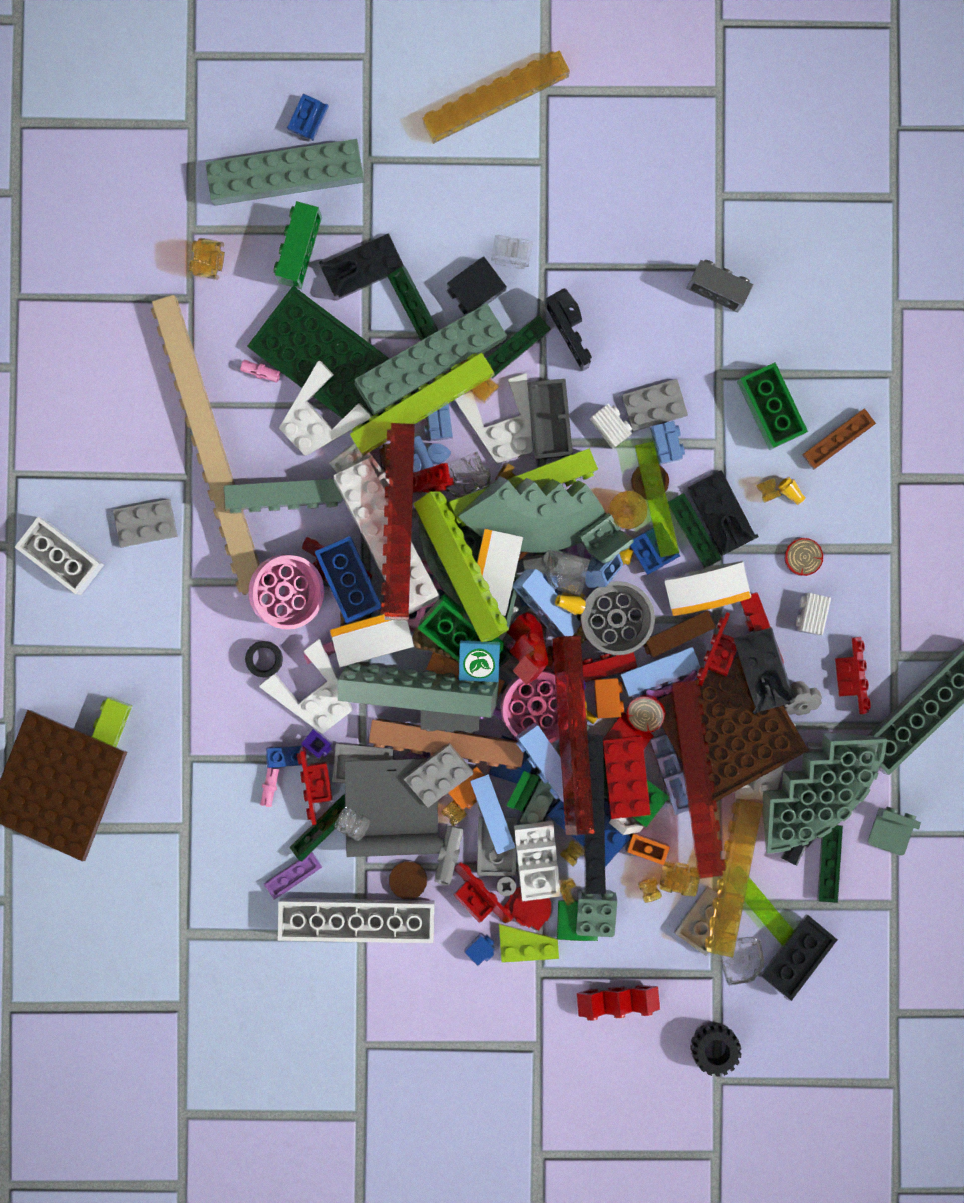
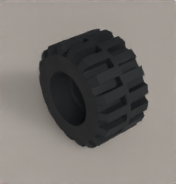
[690,1022,742,1077]

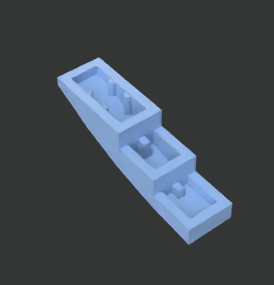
[650,734,694,815]
[470,774,515,854]

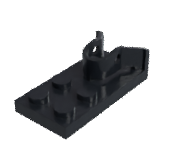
[319,233,404,301]
[545,288,592,371]
[687,470,759,556]
[733,627,795,714]
[757,915,838,1001]

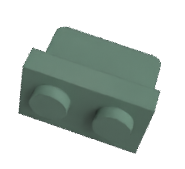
[578,513,634,563]
[868,806,921,856]
[576,889,617,937]

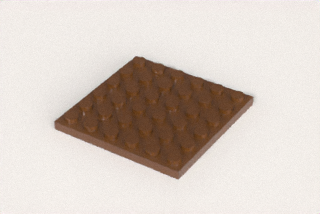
[658,656,809,807]
[0,710,127,861]

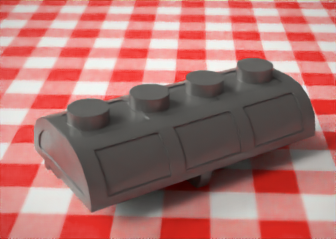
[527,378,573,459]

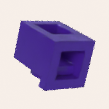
[301,728,332,758]

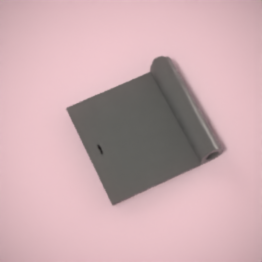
[345,758,443,857]

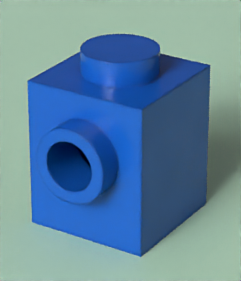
[464,933,495,966]

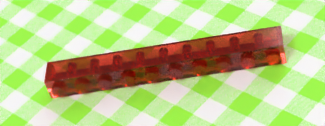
[381,423,415,621]
[553,636,594,835]
[671,680,726,879]

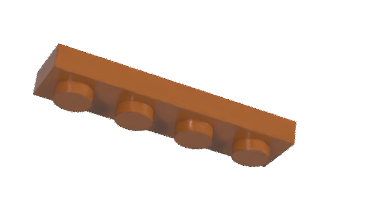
[802,408,876,470]

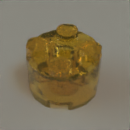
[189,238,225,280]
[607,491,648,530]
[659,861,701,896]

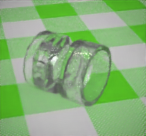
[334,807,370,842]

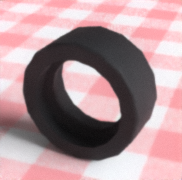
[245,641,283,677]

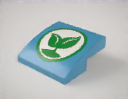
[459,641,500,682]

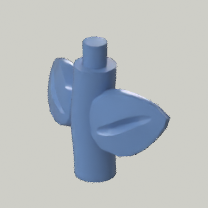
[400,436,451,476]

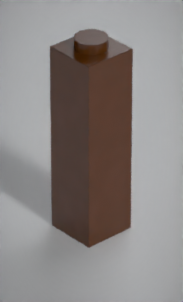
[643,610,716,657]

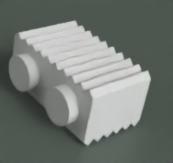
[589,404,632,449]
[795,593,831,635]

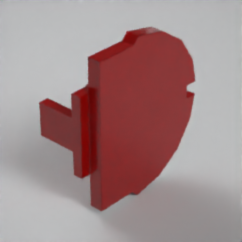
[504,887,551,931]

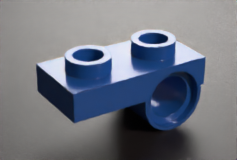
[266,746,306,768]

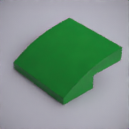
[506,771,540,812]
[556,900,598,941]

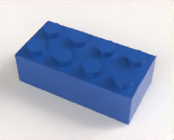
[315,536,383,624]
[547,791,631,866]

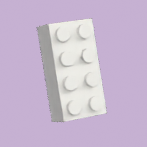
[15,517,105,595]

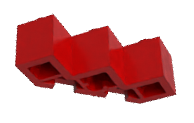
[507,612,549,685]
[577,985,660,1021]

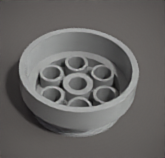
[580,581,655,655]

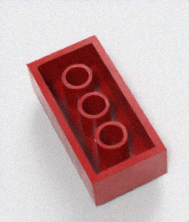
[603,735,651,819]

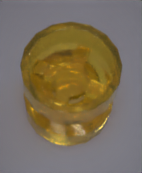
[756,478,782,503]
[441,800,467,826]
[560,840,584,867]
[638,878,662,903]

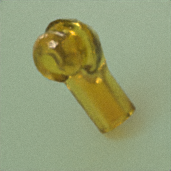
[560,878,576,906]

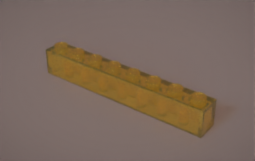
[422,50,570,144]
[705,799,763,958]

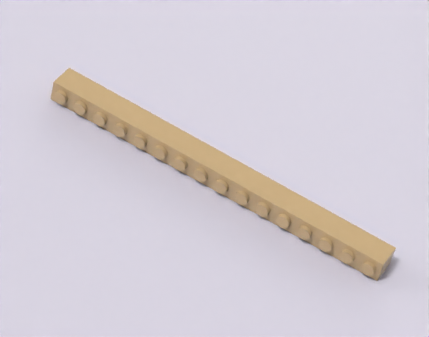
[151,295,266,595]

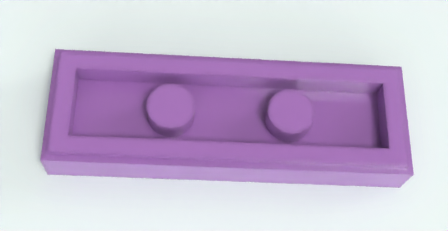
[264,852,322,900]

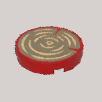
[784,538,823,576]
[626,694,666,733]

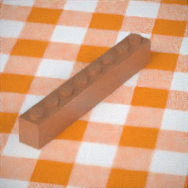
[369,718,525,770]

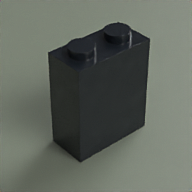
[446,256,507,315]

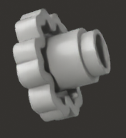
[783,681,822,716]

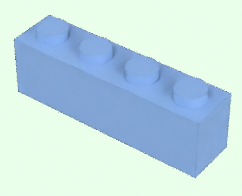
[512,569,581,640]
[619,647,700,698]
[516,723,582,802]

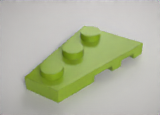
[499,923,559,963]

